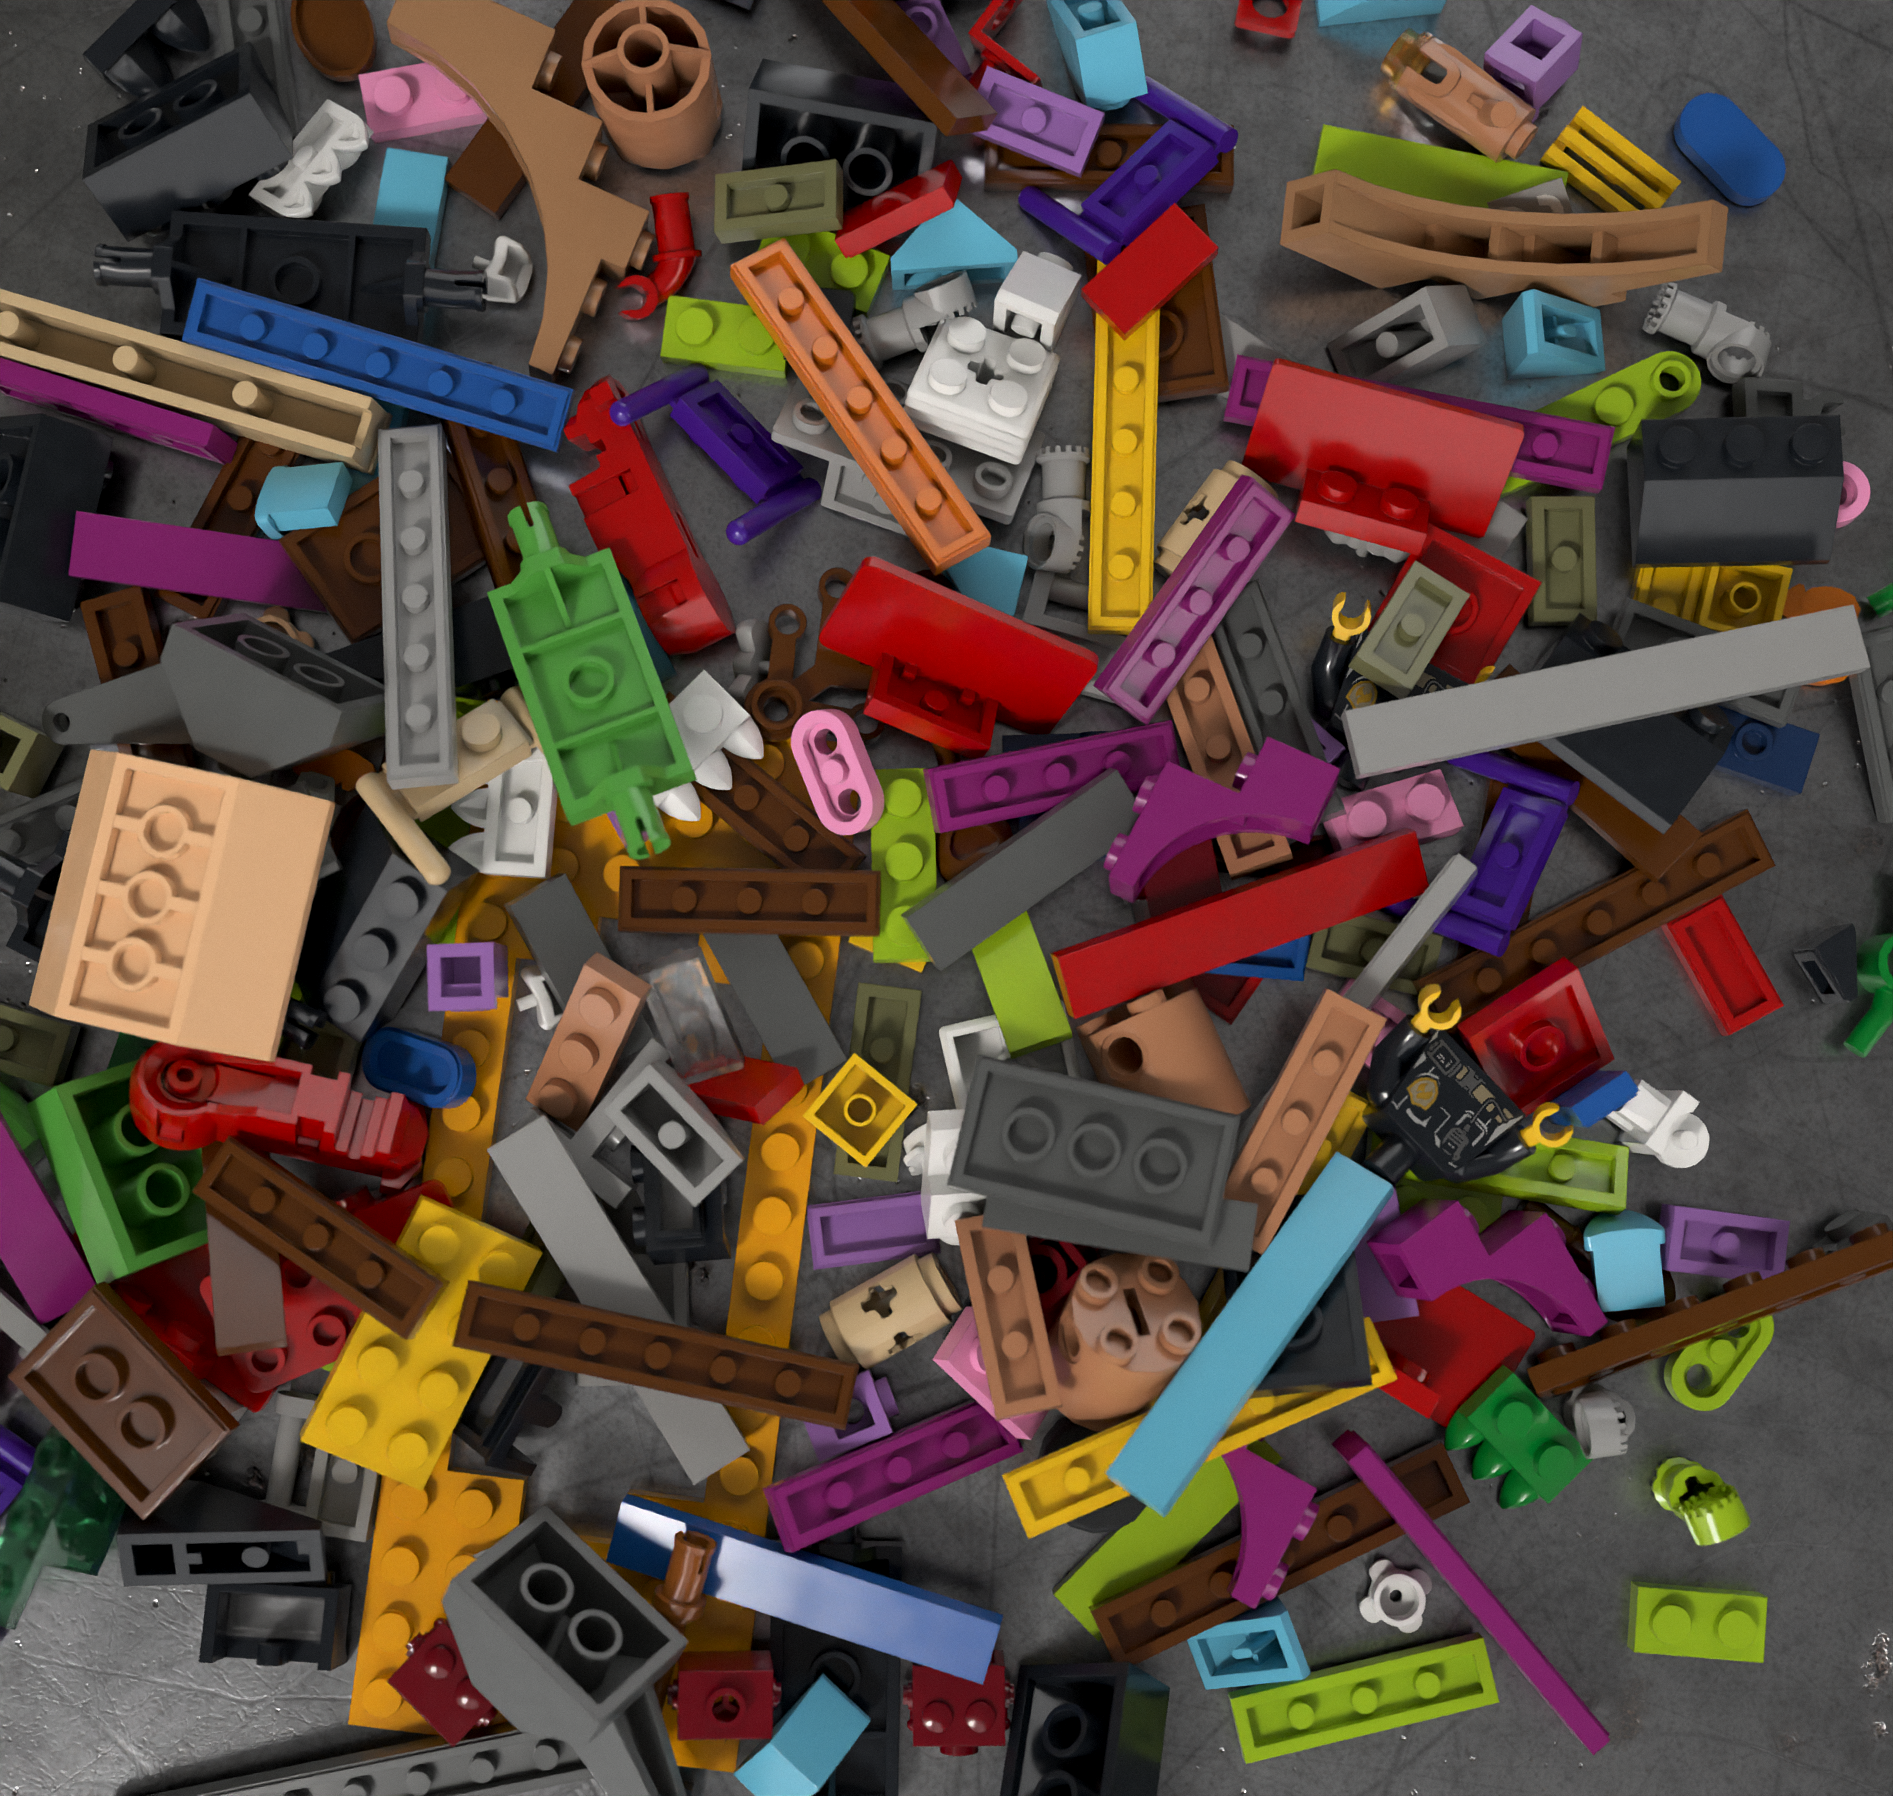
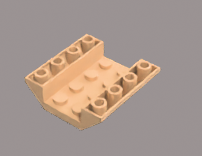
[29,750,336,1062]

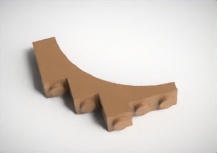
[387,0,656,383]
[1280,169,1728,307]

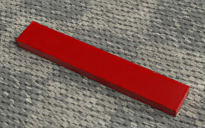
[1051,827,1429,1019]

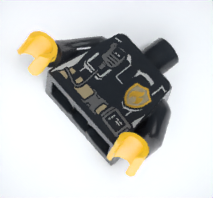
[1311,592,1495,792]
[1362,984,1573,1187]

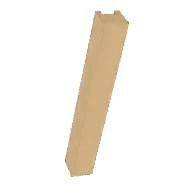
[0,289,393,475]

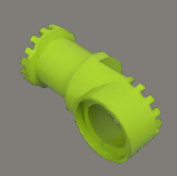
[1650,1455,1751,1546]

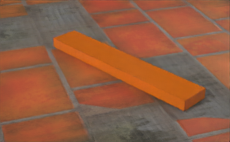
[730,237,991,576]

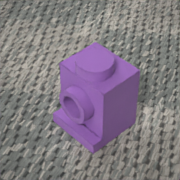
[1483,5,1583,123]
[427,942,509,1012]
[804,1369,900,1462]

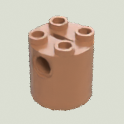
[581,0,723,170]
[1075,977,1251,1115]
[1047,1253,1201,1432]

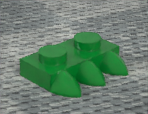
[1444,1364,1593,1509]

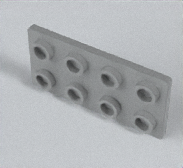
[771,374,1045,536]

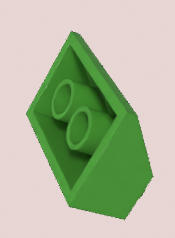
[26,1059,208,1284]

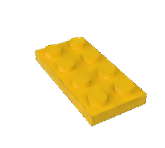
[299,1194,542,1491]

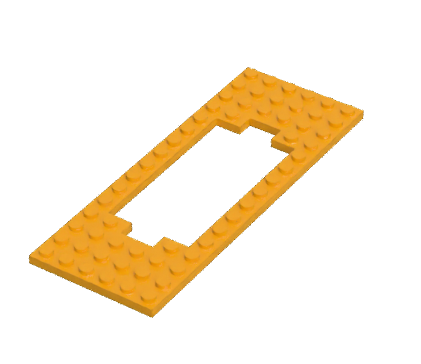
[348,699,859,1773]

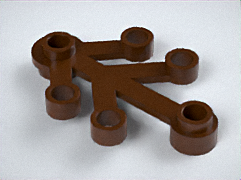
[744,567,953,745]

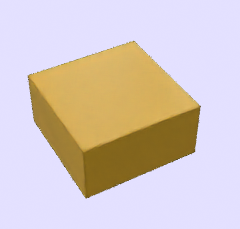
[1693,565,1793,632]
[803,1053,918,1168]

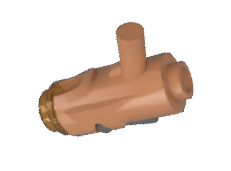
[1380,28,1539,163]

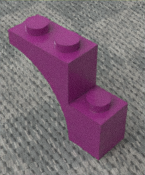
[1103,736,1340,904]
[1366,1198,1608,1337]
[1221,1436,1320,1609]

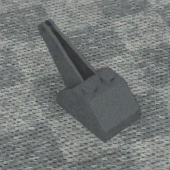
[42,613,386,780]
[442,1505,689,1796]

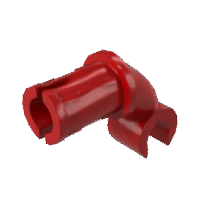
[614,192,703,321]

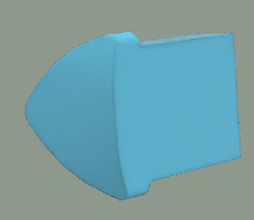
[255,462,353,541]
[1583,1209,1666,1312]

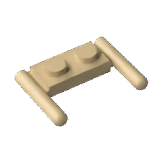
[355,686,545,885]

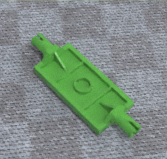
[487,501,697,860]

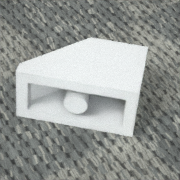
[992,251,1082,352]

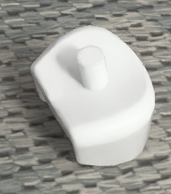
[472,235,533,303]
[516,964,563,1030]

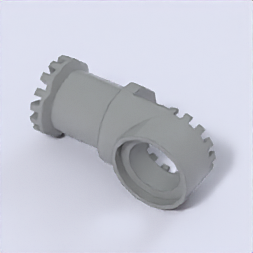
[853,270,979,370]
[1642,282,1772,385]
[1022,445,1091,573]
[1561,1383,1636,1460]

